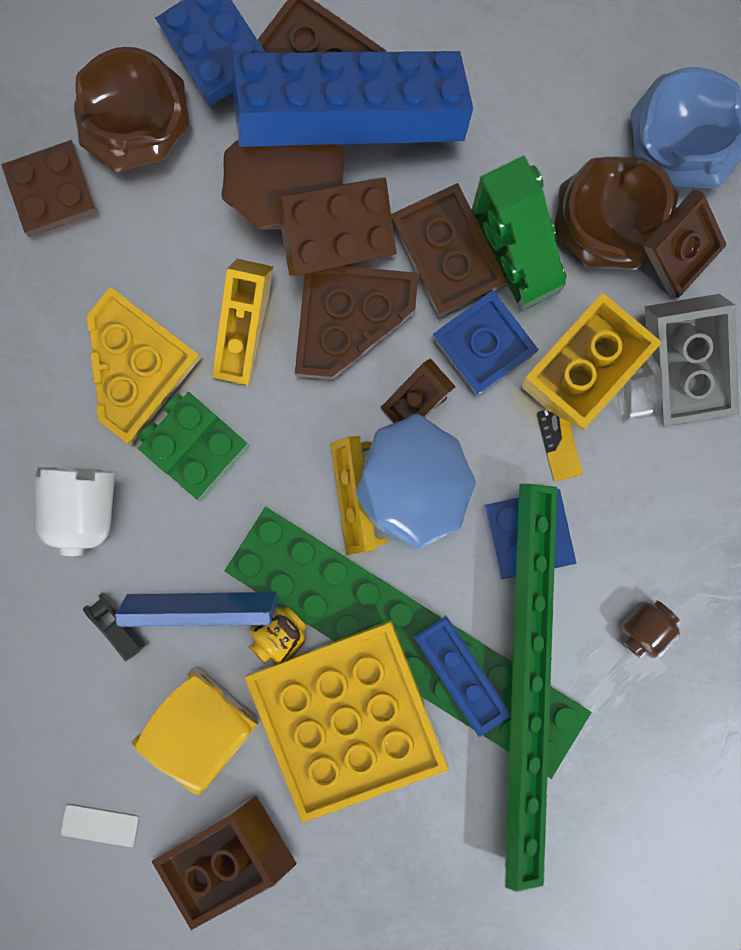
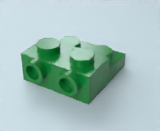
[137,391,249,501]

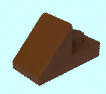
[380,358,456,423]

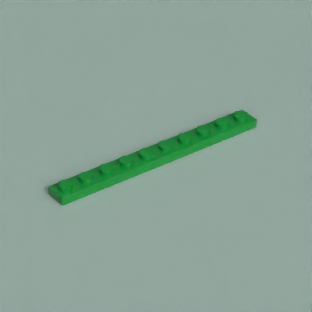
[505,484,557,892]

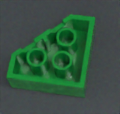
[471,155,567,312]

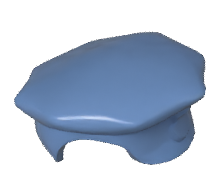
[631,67,741,189]
[356,414,476,548]

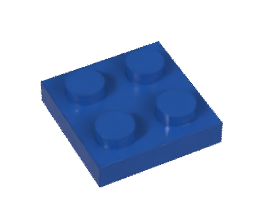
[432,290,539,397]
[484,489,577,580]

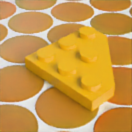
[86,286,201,446]

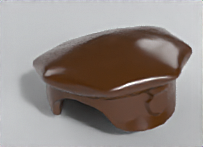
[74,47,190,172]
[221,140,345,230]
[554,156,679,270]

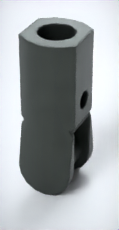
[83,592,146,662]

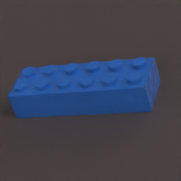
[232,51,474,147]

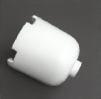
[34,467,115,556]

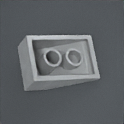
[644,294,739,427]

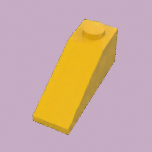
[212,259,274,385]

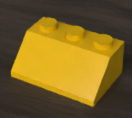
[521,292,662,430]

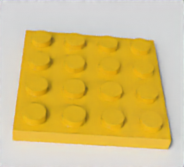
[244,620,449,823]

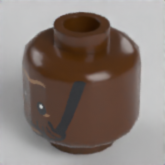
[621,600,680,659]

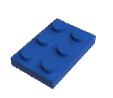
[155,0,266,106]

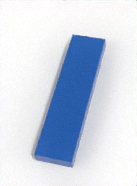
[115,592,278,627]

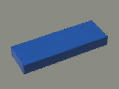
[413,615,511,737]

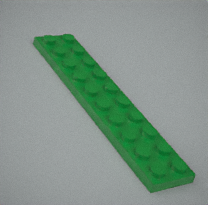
[224,506,592,779]

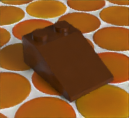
[151,795,297,930]

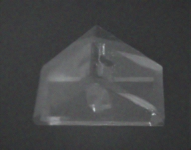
[616,355,662,423]

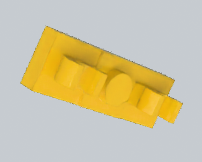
[330,436,388,555]

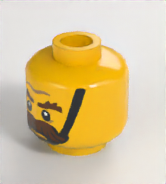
[249,606,307,664]

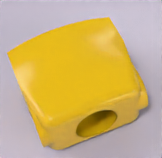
[131,667,259,795]

